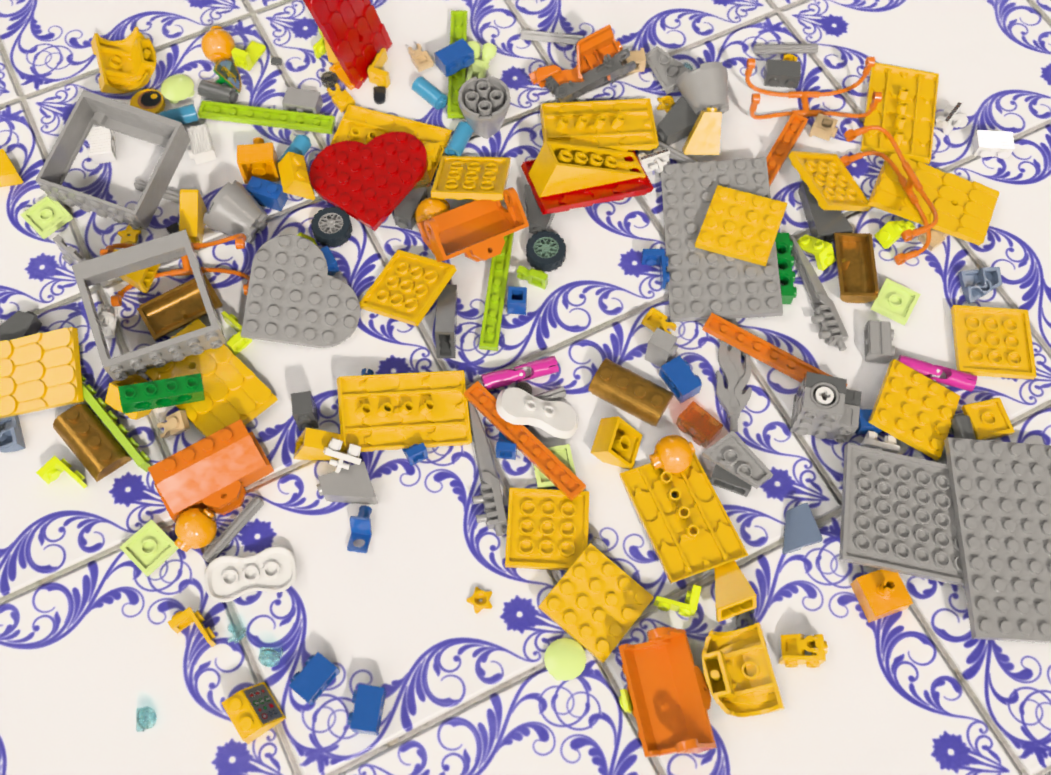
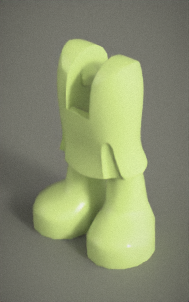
[465,41,497,82]

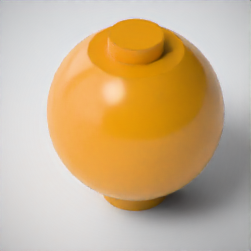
[201,26,235,63]
[415,198,450,223]
[649,435,695,474]
[174,508,217,552]

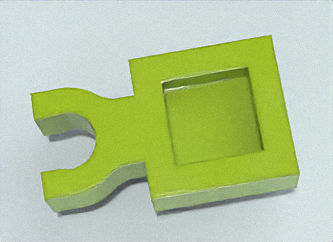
[517,265,548,290]

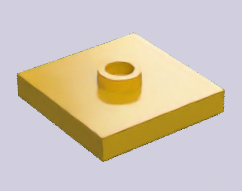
[961,397,1015,440]

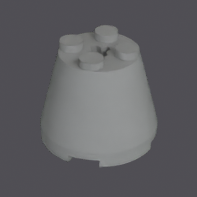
[676,62,729,116]
[458,76,511,139]
[203,180,268,244]

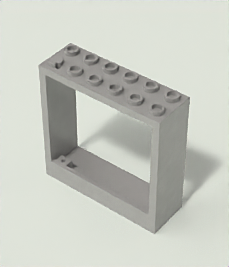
[35,90,191,230]
[71,229,226,381]

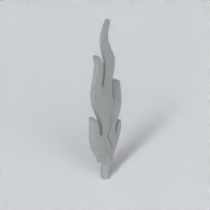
[715,318,752,432]

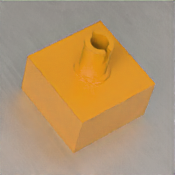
[237,137,280,184]
[850,569,913,623]

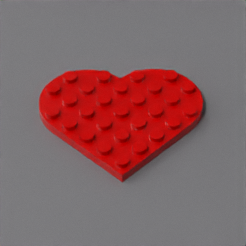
[309,131,428,231]

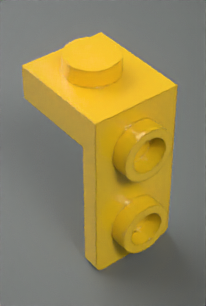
[367,48,390,88]
[168,607,216,647]
[778,634,828,668]

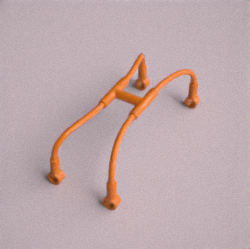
[745,57,882,119]
[840,125,938,265]
[100,233,250,307]

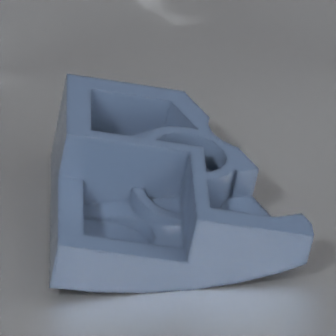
[958,267,1002,304]
[0,415,26,453]
[782,502,823,555]

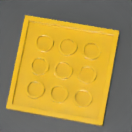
[788,151,872,211]
[431,156,511,201]
[695,185,787,267]
[359,250,457,327]
[951,305,1037,380]
[868,359,960,460]
[505,488,589,570]
[538,543,654,663]

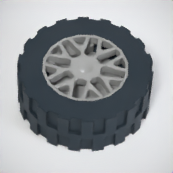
[311,207,352,248]

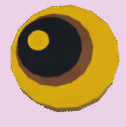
[130,89,165,114]

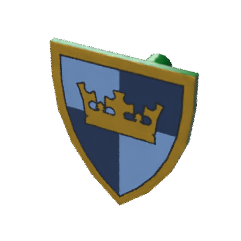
[213,58,241,93]

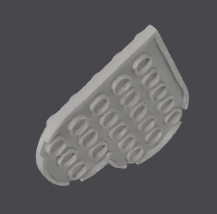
[241,235,360,348]

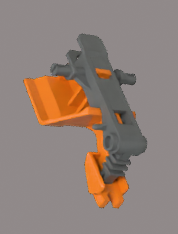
[529,24,636,103]

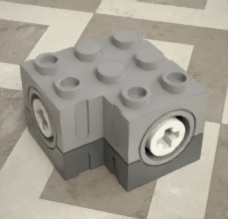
[790,372,862,443]

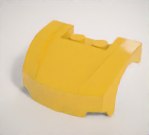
[91,27,156,94]
[702,622,785,717]

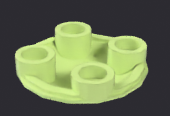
[160,74,195,104]
[544,638,586,681]

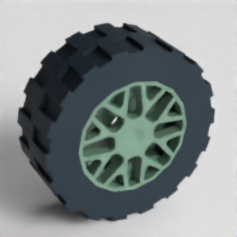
[526,231,566,272]

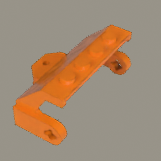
[416,187,529,262]
[148,419,274,523]
[618,627,717,757]

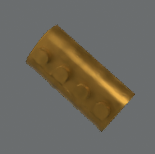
[834,233,879,303]
[137,274,223,341]
[588,358,674,427]
[53,403,132,482]

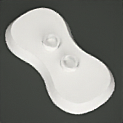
[496,387,578,439]
[204,546,297,602]

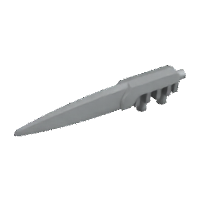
[789,235,849,351]
[468,401,507,537]

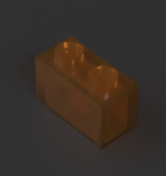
[676,401,723,449]

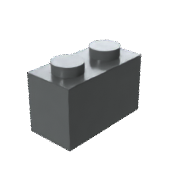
[764,59,801,88]
[291,391,319,431]

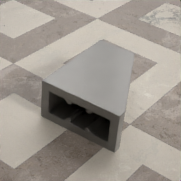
[316,461,378,505]

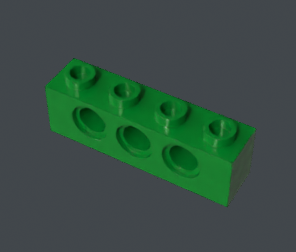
[775,233,797,304]
[118,373,205,414]

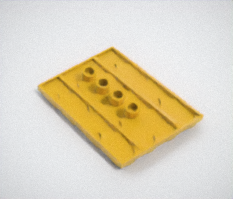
[860,63,939,164]
[540,98,659,152]
[330,104,452,187]
[867,153,1000,245]
[145,318,278,437]
[0,327,84,418]
[337,370,472,452]
[619,453,748,583]

